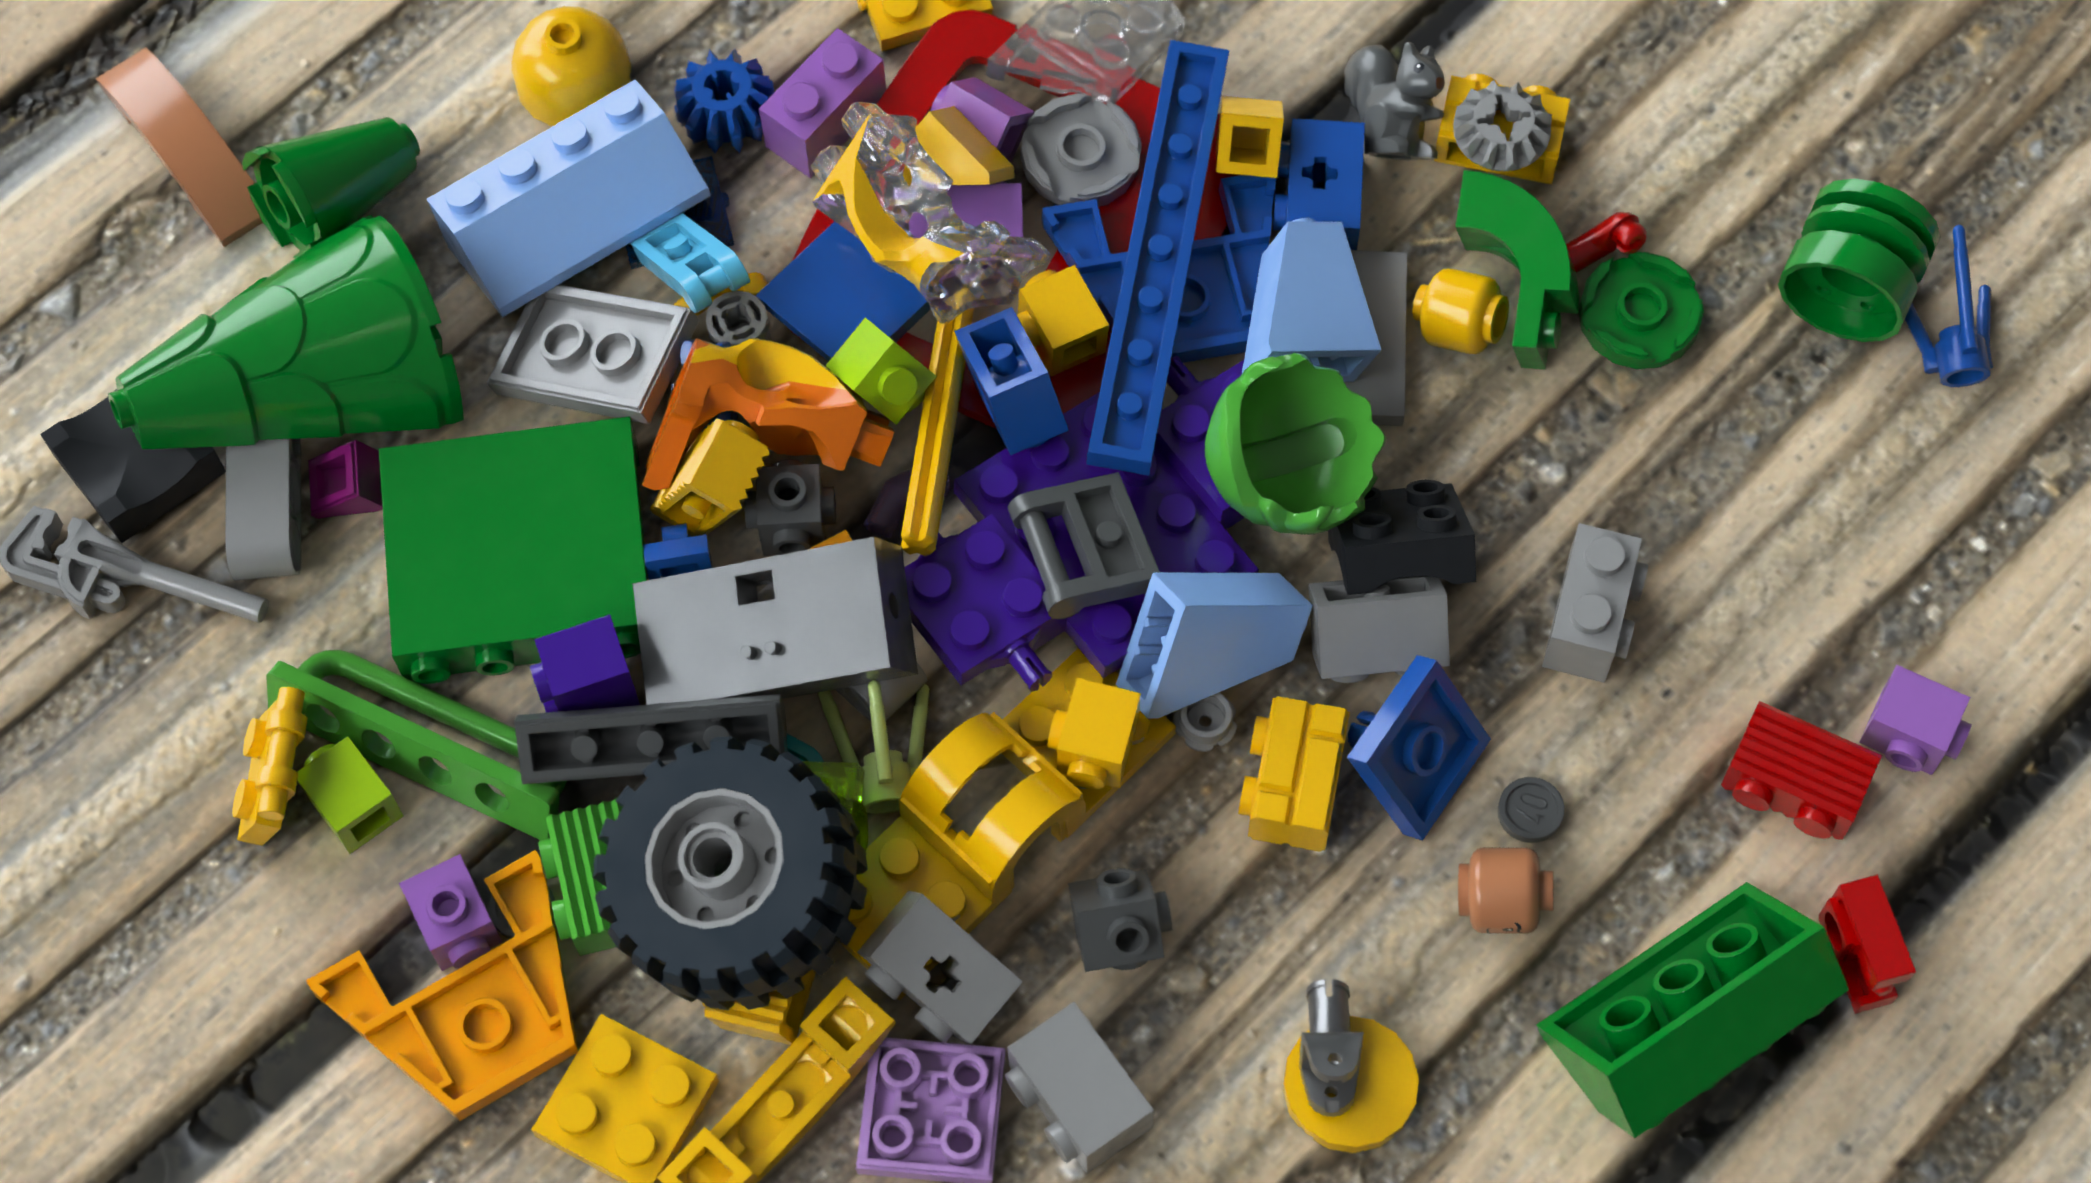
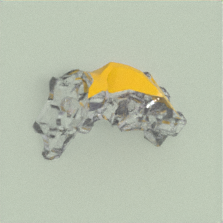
[810,102,1051,324]

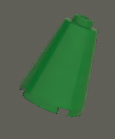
[242,117,420,258]

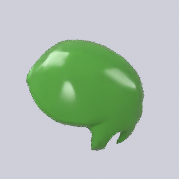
[1205,353,1387,535]

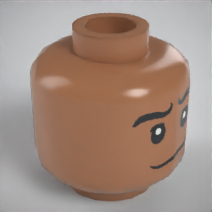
[1458,847,1554,934]

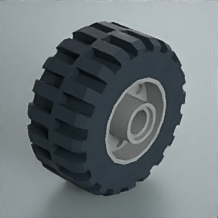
[593,736,868,1010]

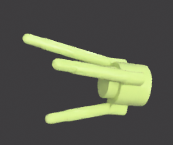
[818,680,929,814]

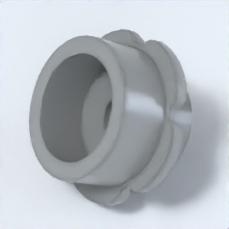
[1173,693,1237,752]

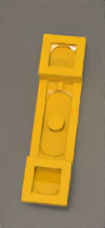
[657,976,896,1183]

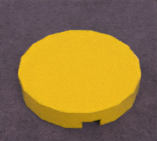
[1282,1016,1419,1153]

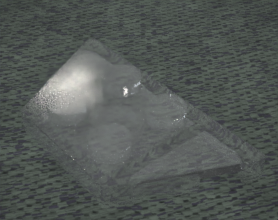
[986,0,1186,104]

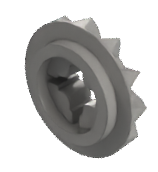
[1453,80,1552,171]

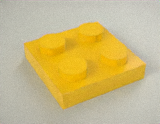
[531,1014,719,1183]

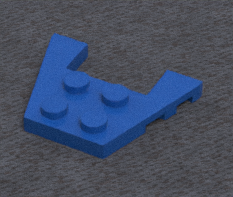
[1041,175,1276,363]

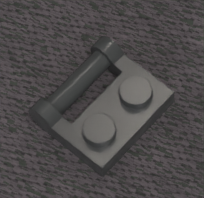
[1008,472,1159,619]

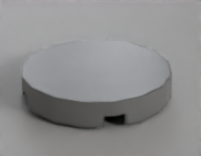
[1020,94,1142,207]

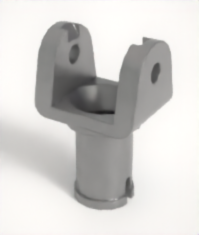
[1299,979,1363,1117]

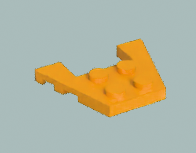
[306,850,578,1121]

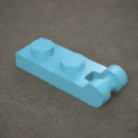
[631,213,750,313]

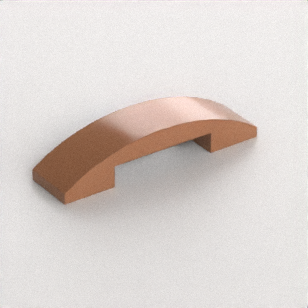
[96,48,263,247]

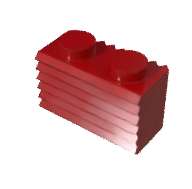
[1721,701,1882,840]

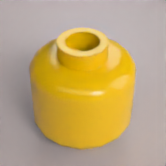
[1412,268,1509,354]

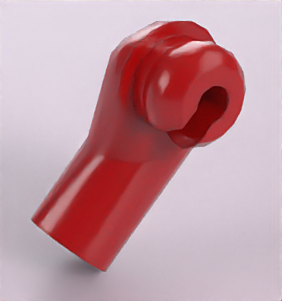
[1566,212,1647,273]

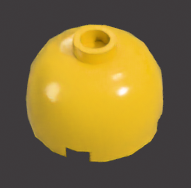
[511,6,632,127]

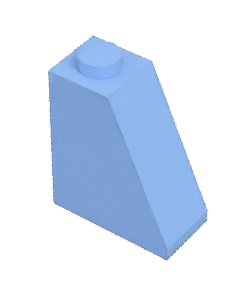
[1242,218,1382,382]
[1116,572,1313,719]

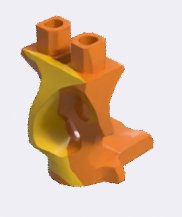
[642,338,894,491]

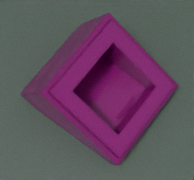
[308,440,383,519]

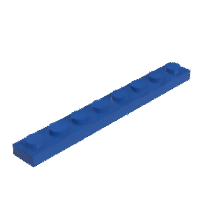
[1086,40,1229,476]

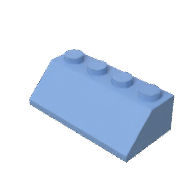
[427,79,711,317]

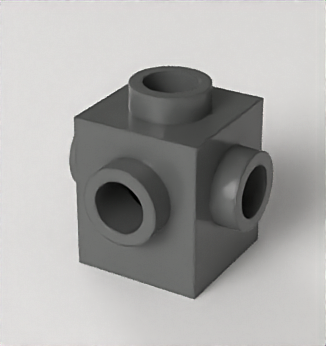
[745,460,836,556]
[1068,868,1172,972]

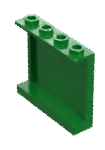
[379,416,648,684]

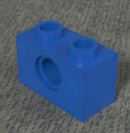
[954,307,1069,455]

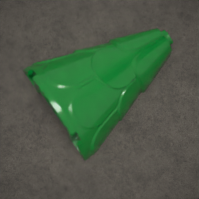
[108,215,464,450]

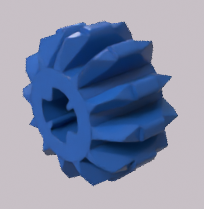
[674,49,775,153]

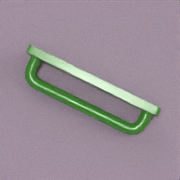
[266,650,567,840]

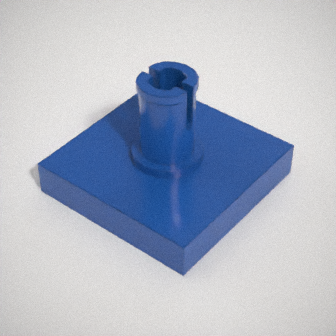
[1347,655,1491,841]

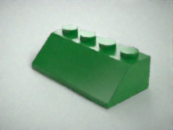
[1536,882,1849,1138]

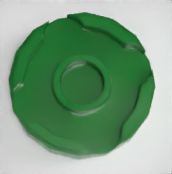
[1578,252,1704,369]

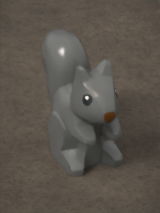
[1344,42,1445,160]

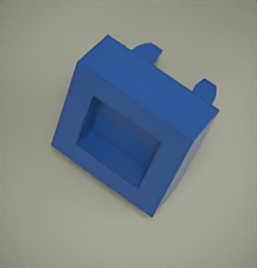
[643,523,713,580]

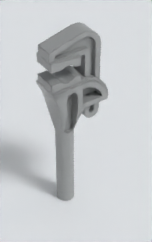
[0,506,269,623]

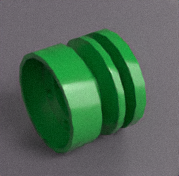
[1778,178,1941,342]

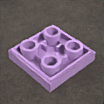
[856,1038,1006,1183]

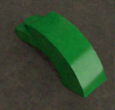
[1455,170,1579,370]

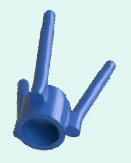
[1905,225,1993,387]

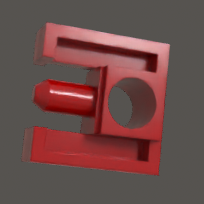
[1818,874,1916,1014]

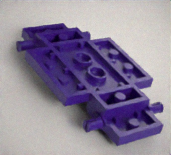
[905,356,1259,692]

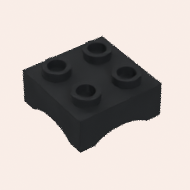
[40,388,226,544]
[1328,480,1476,595]

